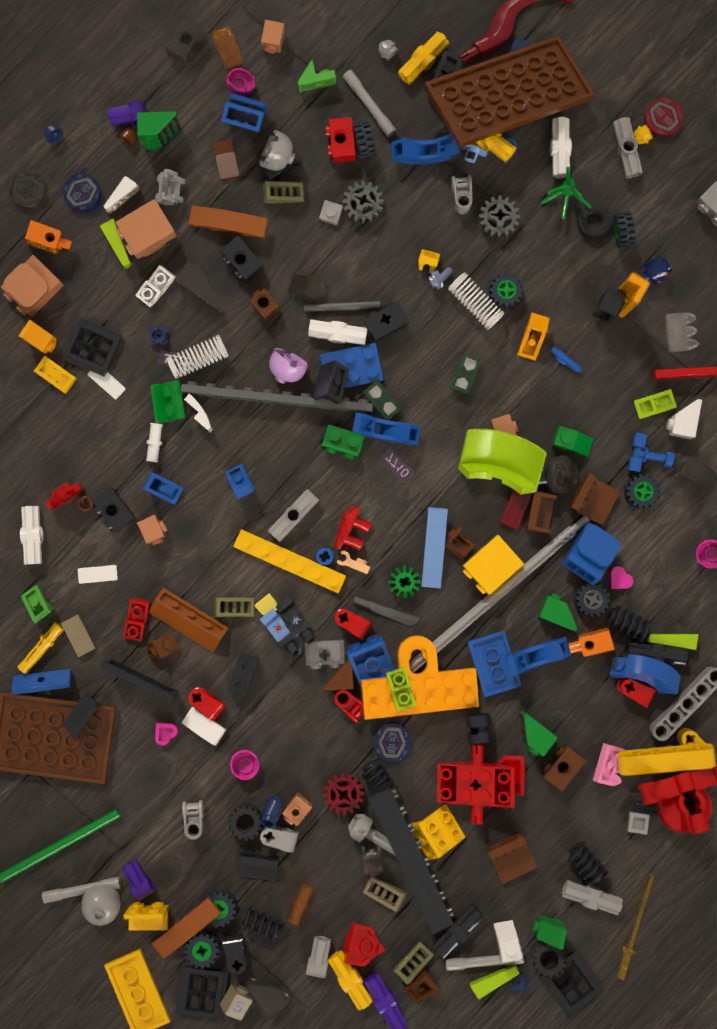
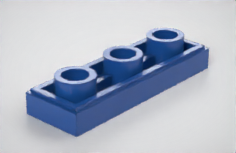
[11,669,72,695]

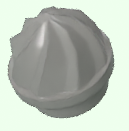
[378,40,398,61]

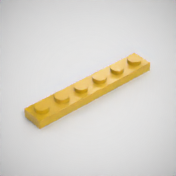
[233,529,346,593]

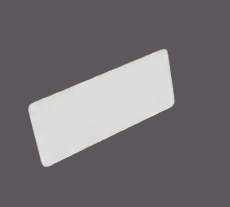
[88,371,125,399]
[78,565,117,584]

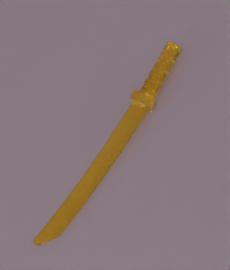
[617,874,655,981]

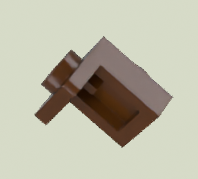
[445,525,475,560]
[146,632,180,662]

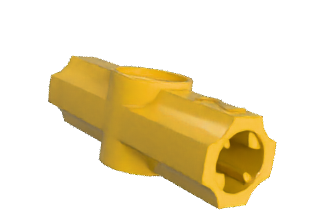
[398,32,449,85]
[476,133,516,163]
[328,950,373,1010]

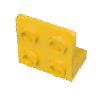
[412,805,465,860]
[124,902,169,930]

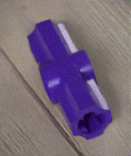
[364,972,408,1029]

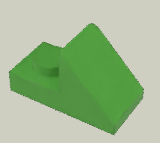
[298,60,336,92]
[21,585,54,623]

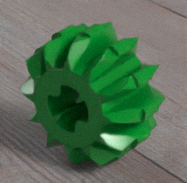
[388,566,421,598]

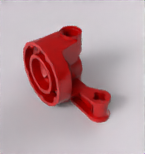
[637,764,717,834]

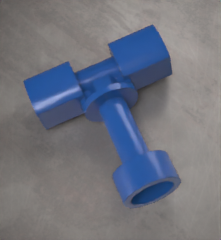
[627,433,675,473]

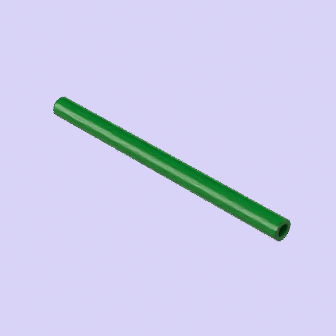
[0,809,121,883]

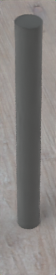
[304,301,380,312]

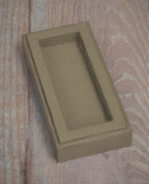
[61,614,97,657]

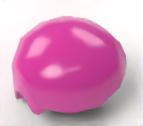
[226,68,256,97]
[696,539,717,568]
[230,750,260,780]

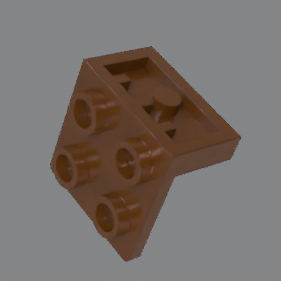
[568,473,620,525]
[486,832,537,884]

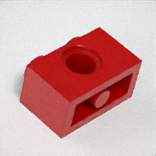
[326,117,355,163]

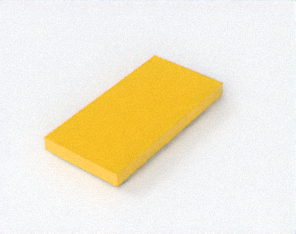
[104,948,171,1029]

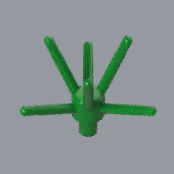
[541,166,592,219]

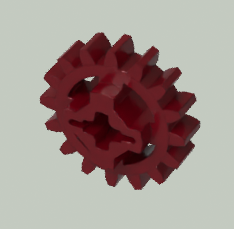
[323,772,365,815]

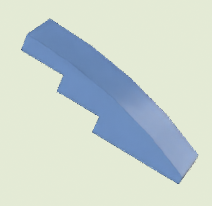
[421,507,448,588]

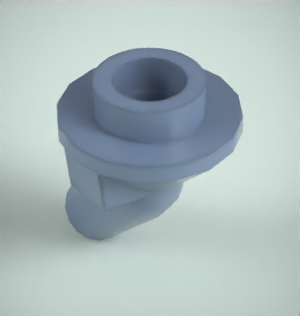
[428,267,453,290]

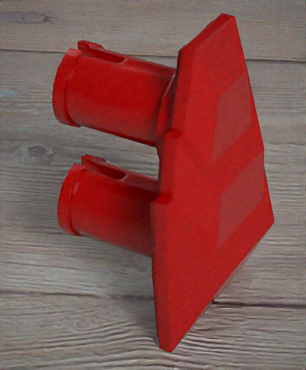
[334,506,371,551]

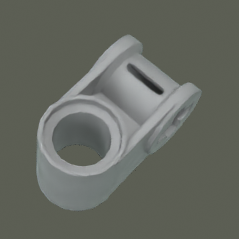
[451,175,472,214]
[182,800,204,840]
[260,826,299,852]

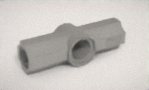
[612,117,643,178]
[268,489,319,542]
[562,880,623,915]

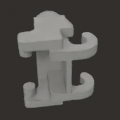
[155,169,185,205]

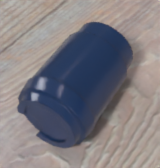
[260,796,285,828]

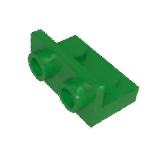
[150,380,185,423]
[321,424,365,460]

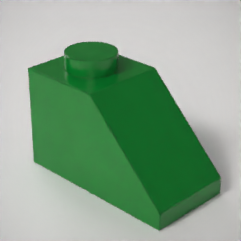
[551,426,593,457]
[538,593,577,632]
[532,915,567,950]

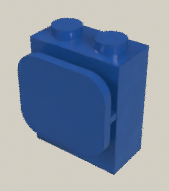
[221,93,268,132]
[561,522,621,585]

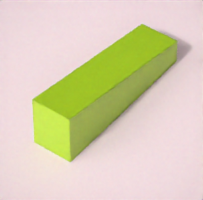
[100,219,132,269]
[646,634,698,650]
[470,964,520,999]

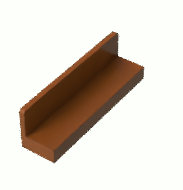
[149,588,228,652]

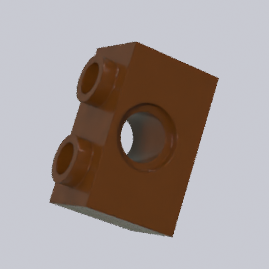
[542,744,586,791]

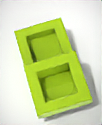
[634,389,677,419]

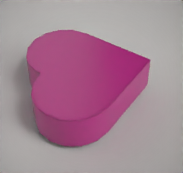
[610,566,633,589]
[155,722,179,746]

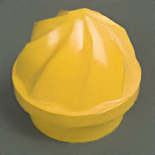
[633,125,653,144]

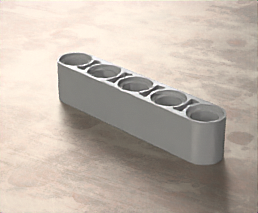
[649,667,717,741]

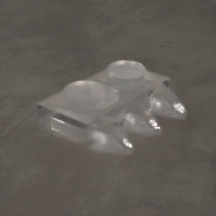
[665,312,699,353]

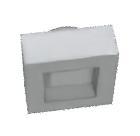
[319,200,343,225]
[627,811,650,834]

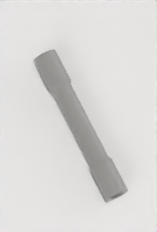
[343,70,396,137]
[42,877,121,903]
[445,952,524,971]

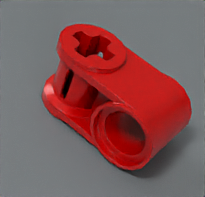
[334,609,372,640]
[616,678,656,708]
[188,687,226,721]
[334,689,364,723]

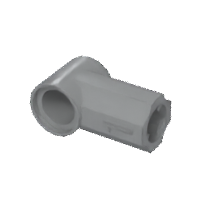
[306,936,331,978]

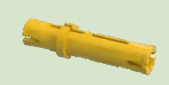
[17,622,64,674]

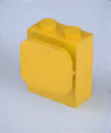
[462,535,524,595]

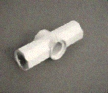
[550,117,572,178]
[308,320,367,345]
[20,506,43,565]

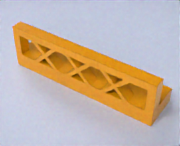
[618,273,650,318]

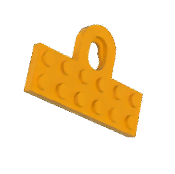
[361,635,479,720]

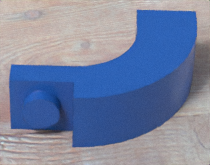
[391,134,459,164]
[352,413,421,446]
[506,637,571,676]
[609,654,681,694]

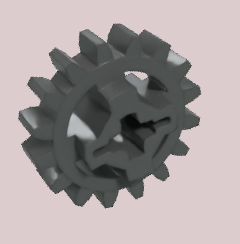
[343,180,384,224]
[478,195,520,239]

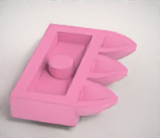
[593,743,625,786]

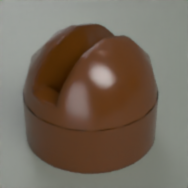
[119,129,136,146]
[77,495,94,511]

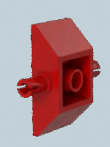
[437,744,515,824]

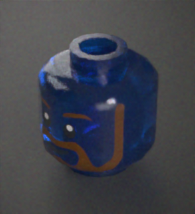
[642,257,673,285]

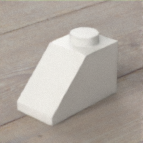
[667,399,702,439]
[493,920,522,964]

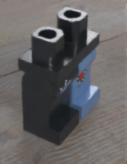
[260,596,316,657]

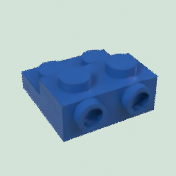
[346,635,395,689]

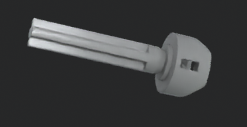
[348,814,395,855]

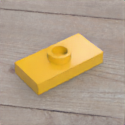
[34,356,77,394]

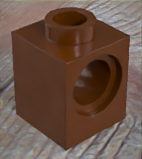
[250,288,280,321]

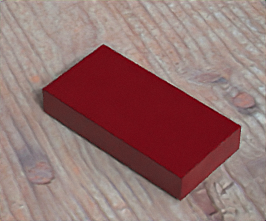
[499,489,532,530]

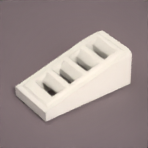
[104,176,140,214]

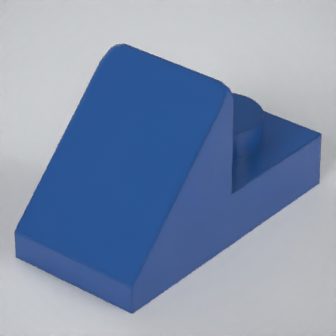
[225,464,255,499]
[143,472,183,505]

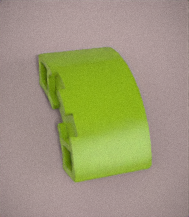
[458,429,546,495]

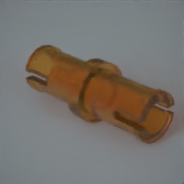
[287,884,313,926]

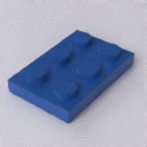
[320,343,383,389]
[467,630,522,697]

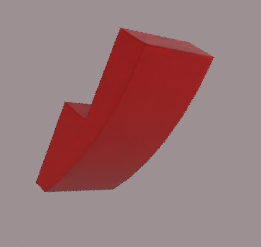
[123,598,150,642]

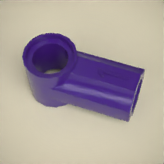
[108,101,146,126]
[121,859,156,901]

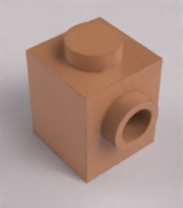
[261,20,285,53]
[490,414,518,435]
[137,515,168,546]
[282,793,313,826]

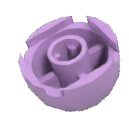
[269,348,308,384]

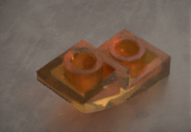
[211,26,244,69]

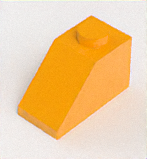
[517,312,550,360]
[19,320,57,355]

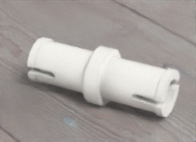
[146,423,163,462]

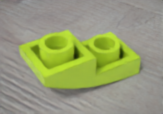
[386,667,416,711]

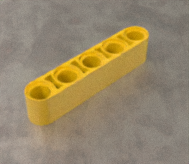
[617,743,716,776]

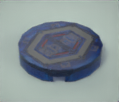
[63,173,101,212]
[373,723,411,762]

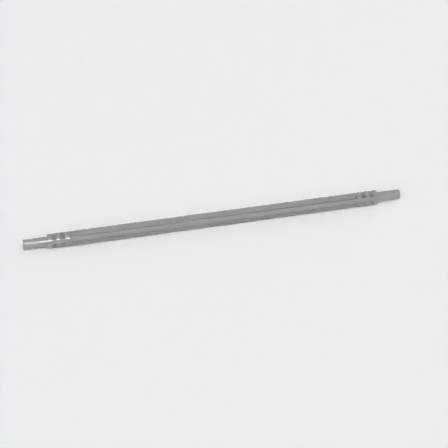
[354,515,590,715]

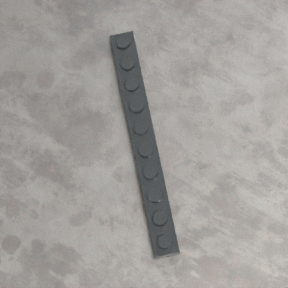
[181,381,373,414]

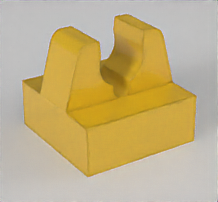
[418,249,440,273]

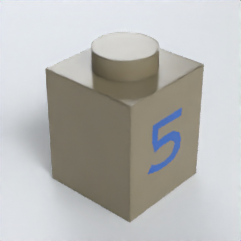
[220,984,253,1021]

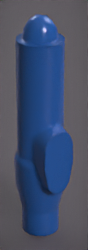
[551,346,582,373]

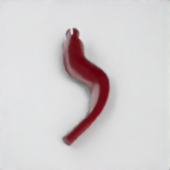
[458,0,573,66]

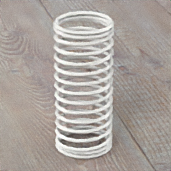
[448,272,504,330]
[166,335,228,379]

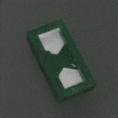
[450,352,482,395]
[363,379,402,420]

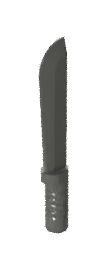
[353,596,420,626]

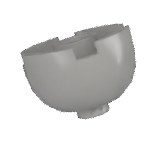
[260,130,295,171]
[81,885,121,926]

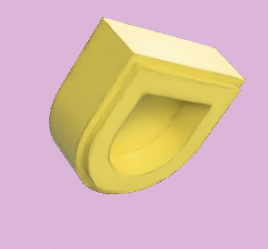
[254,593,277,615]

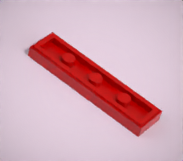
[651,367,717,380]

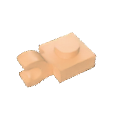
[337,551,370,574]

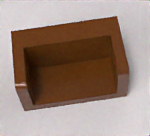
[525,492,557,534]

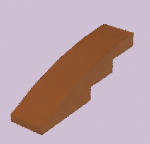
[188,205,269,238]
[151,896,221,959]

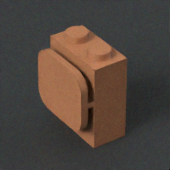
[115,199,177,259]
[1,255,64,317]

